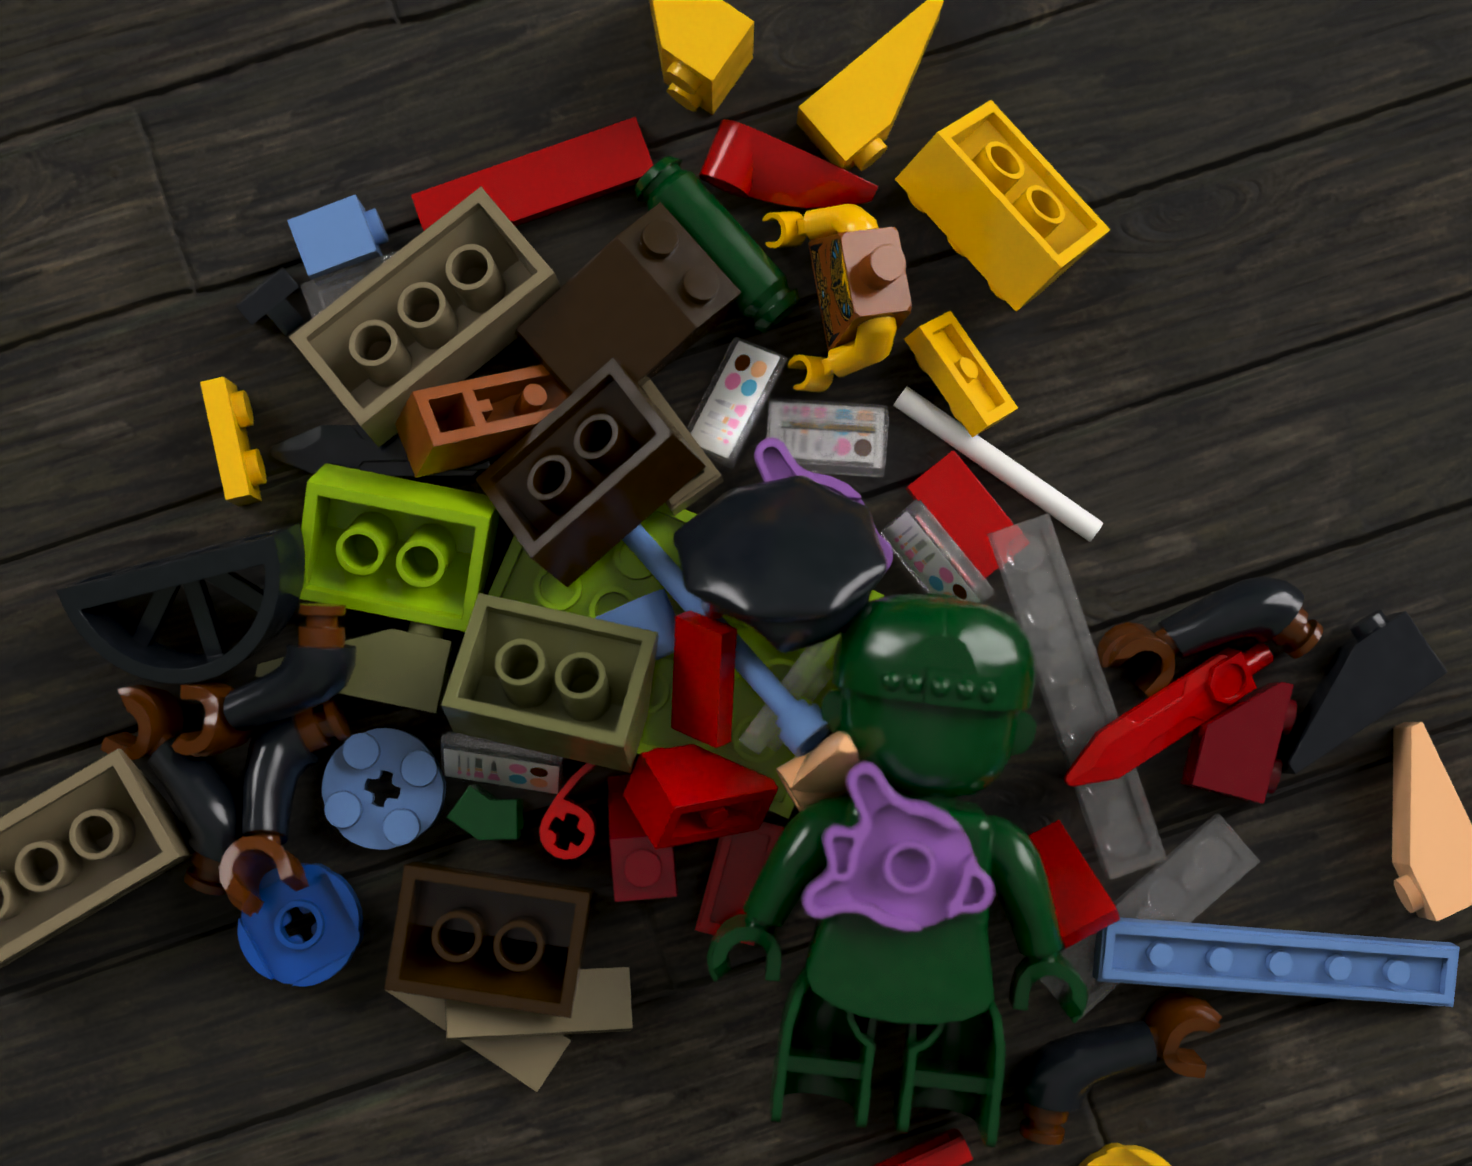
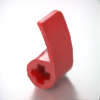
[539,763,598,860]

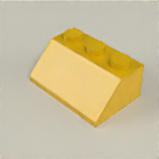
[895,100,1110,312]

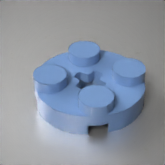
[322,728,446,850]

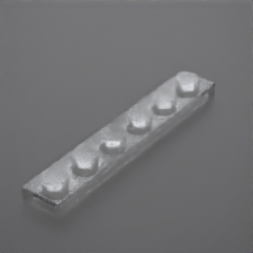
[987,513,1167,880]

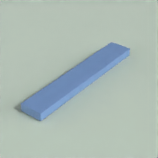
[1092,917,1460,1007]

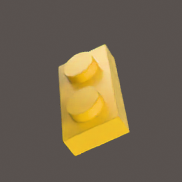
[904,310,1018,438]
[200,376,267,506]

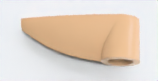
[776,731,859,812]

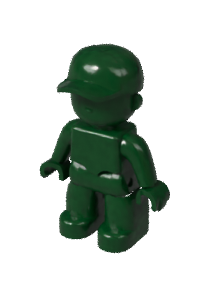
[707,593,1088,1148]

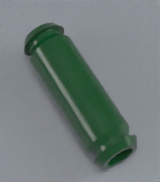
[635,156,800,333]

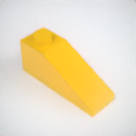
[796,0,944,171]

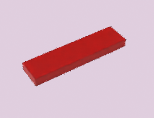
[411,117,653,231]

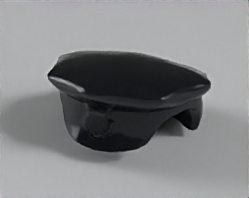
[674,475,887,653]

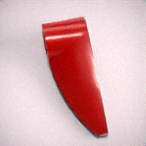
[699,119,879,208]

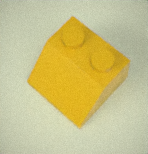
[649,0,754,115]

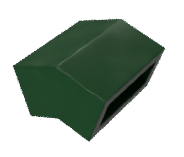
[447,784,524,840]

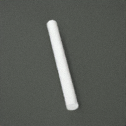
[893,386,1103,542]

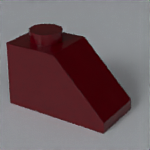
[608,775,678,902]

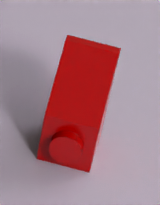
[623,744,779,850]

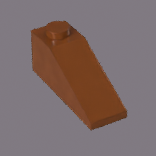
[395,364,570,478]

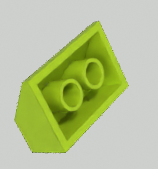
[300,463,500,632]

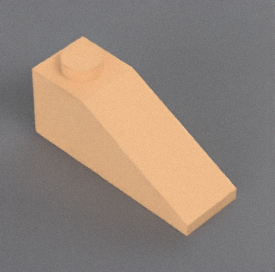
[1392,722,1472,922]

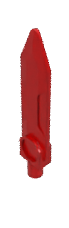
[1064,642,1274,787]

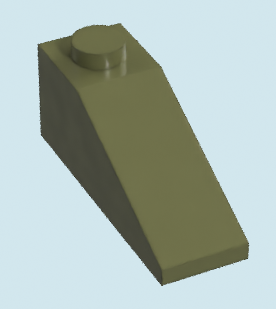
[255,621,458,714]

